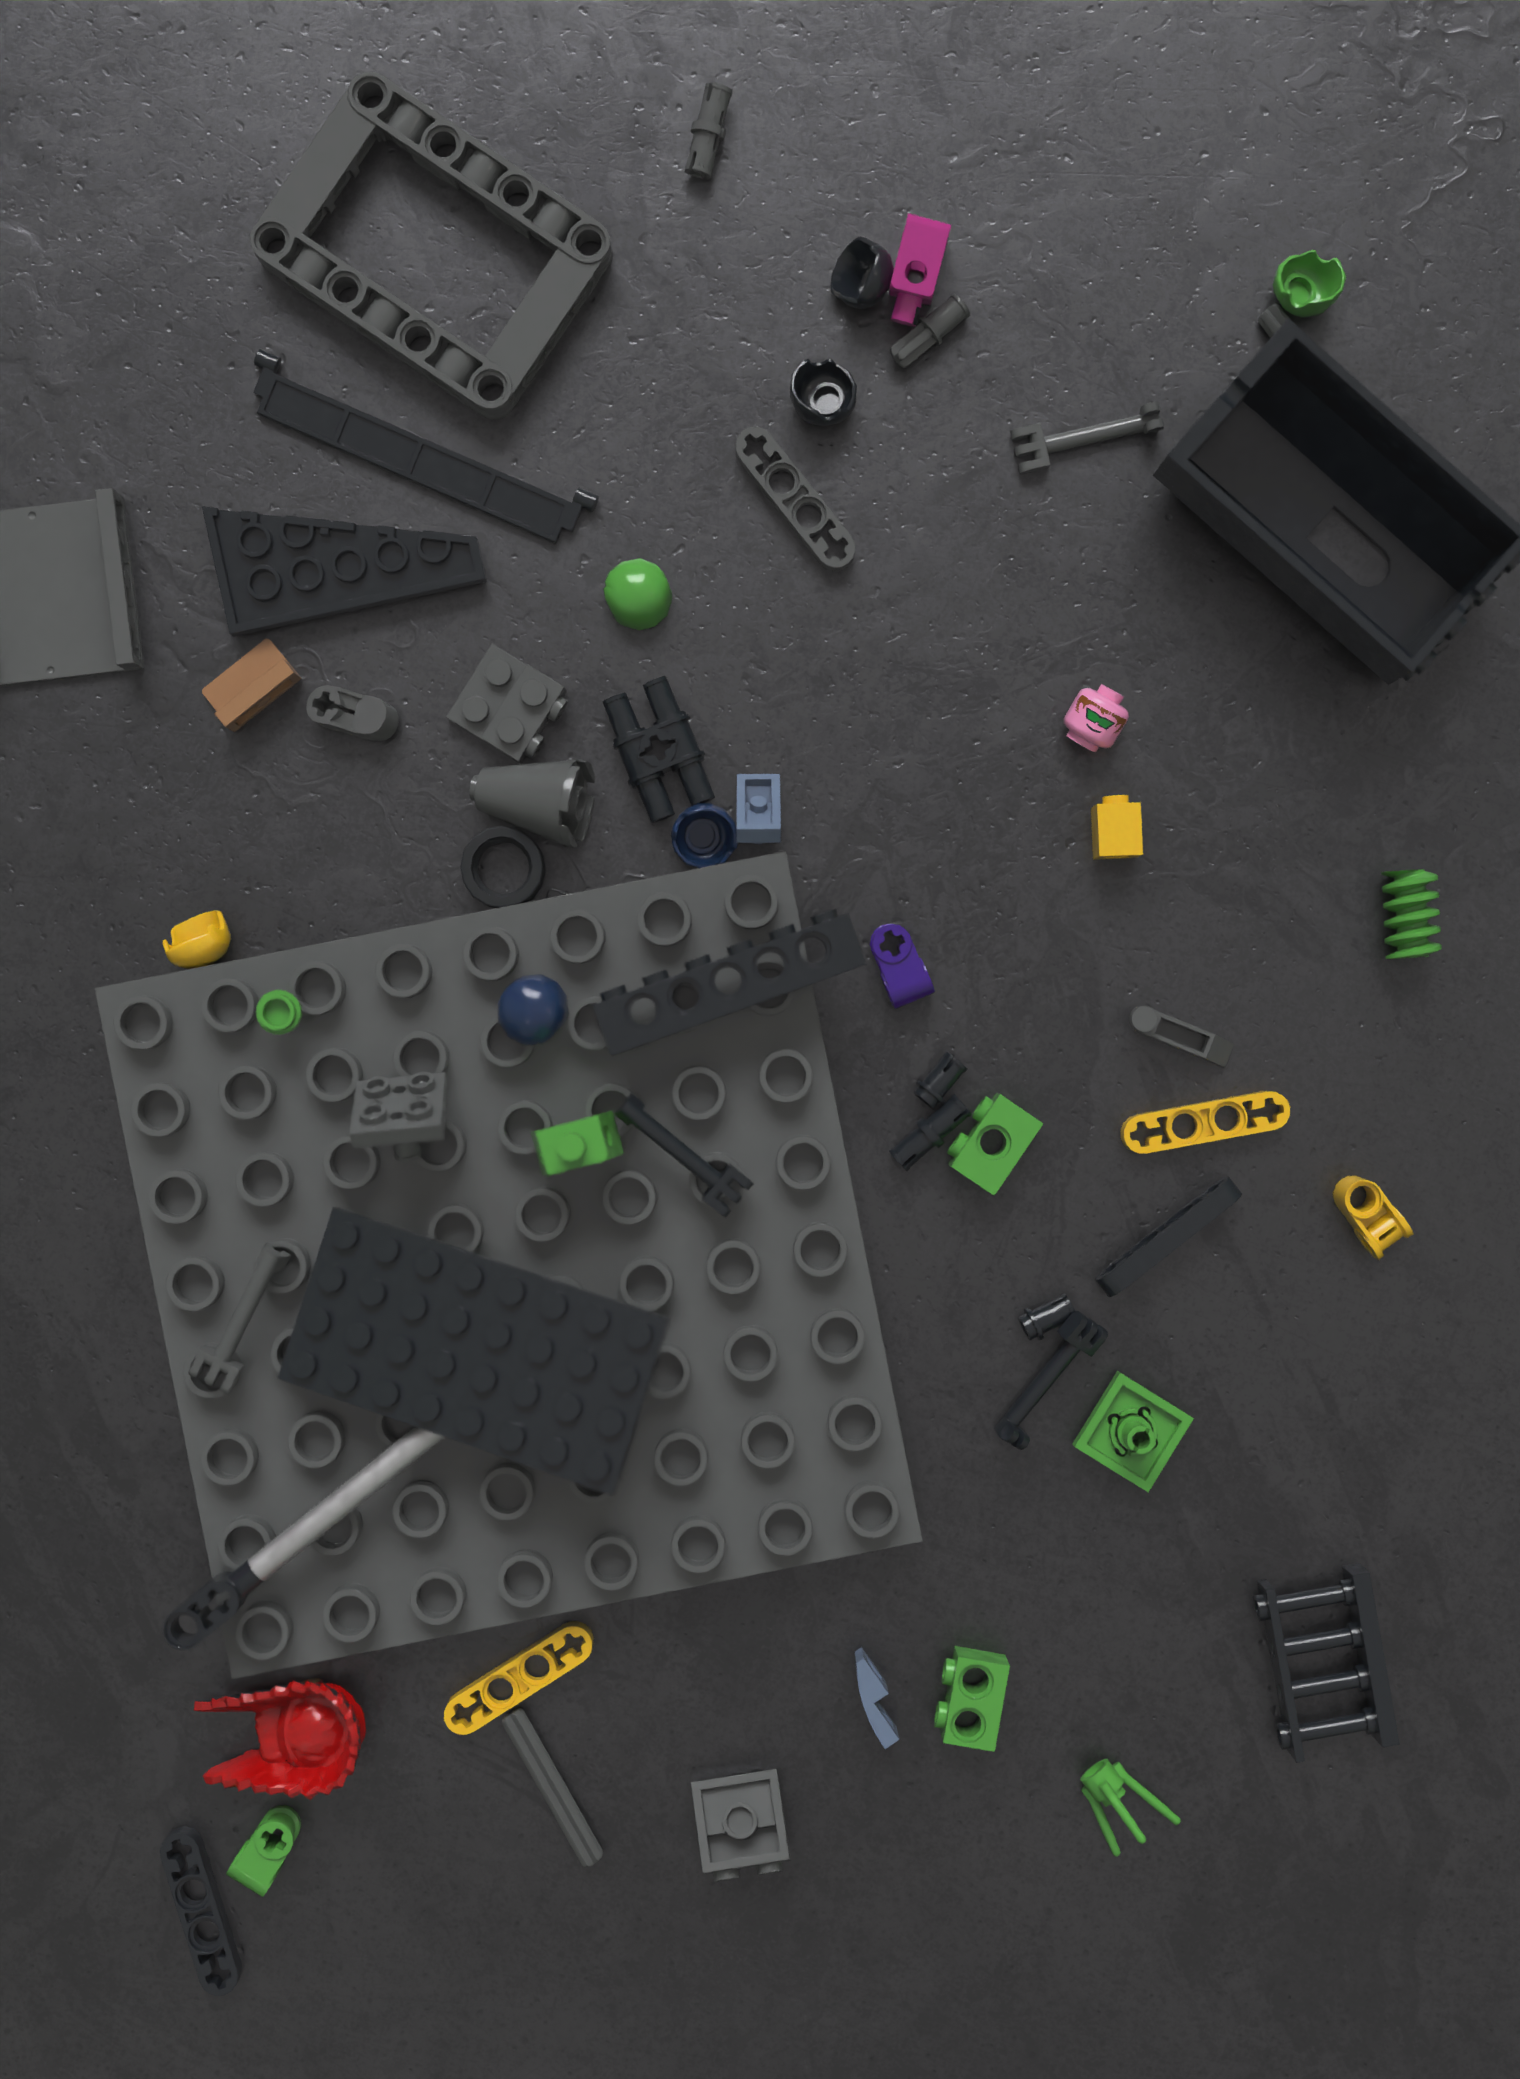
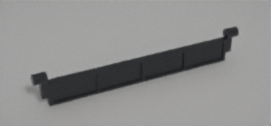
[253,349,599,544]

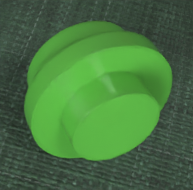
[256,990,302,1035]

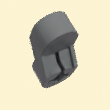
[306,685,399,741]

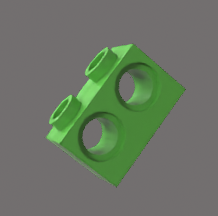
[934,1646,1010,1752]

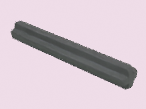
[502,1708,603,1867]

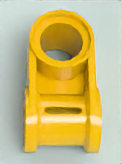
[1333,1176,1413,1260]

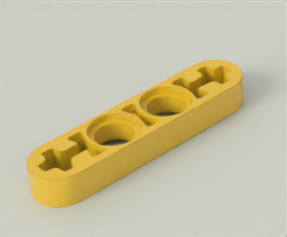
[1120,1091,1290,1154]
[444,1621,594,1735]

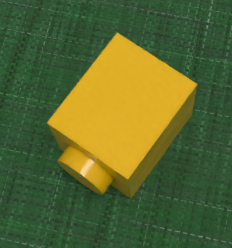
[1091,795,1143,860]

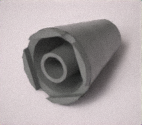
[469,760,595,848]

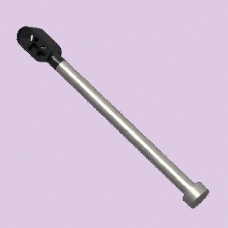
[163,1427,445,1650]

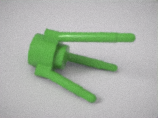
[1080,1759,1181,1856]

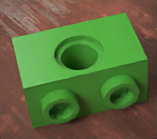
[947,1093,1043,1196]

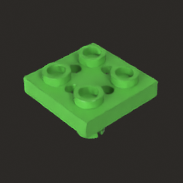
[1072,1371,1194,1492]

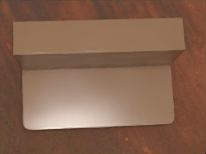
[202,639,302,732]

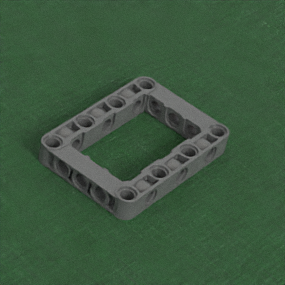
[250,72,612,419]

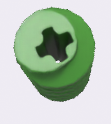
[1381,869,1442,959]

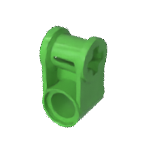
[225,1805,301,1897]

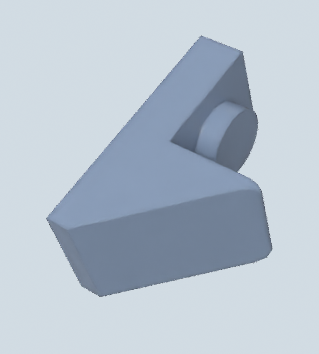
[737,774,781,844]

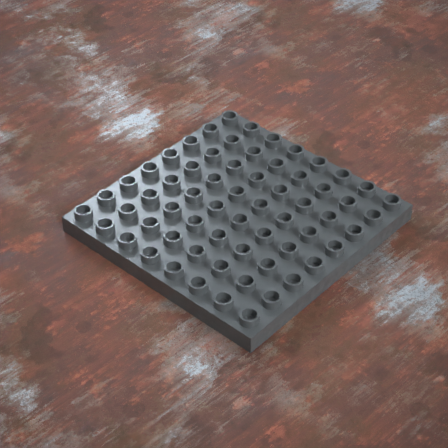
[95,851,923,1679]

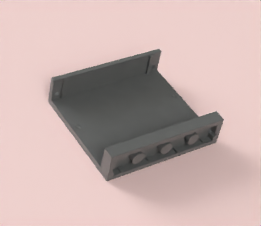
[0,488,144,686]

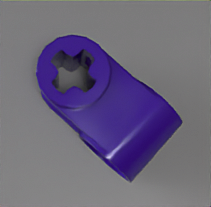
[870,924,935,1009]

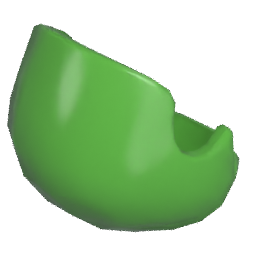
[1273,250,1346,317]
[603,558,672,630]

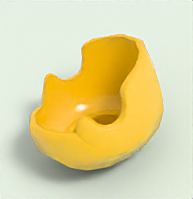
[163,910,231,969]

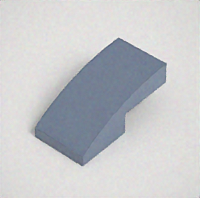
[855,1647,899,1749]

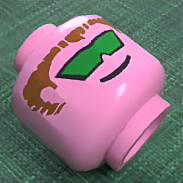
[1064,684,1129,752]

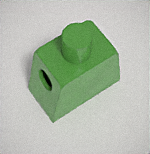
[531,1110,624,1176]

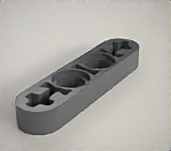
[735,426,855,572]

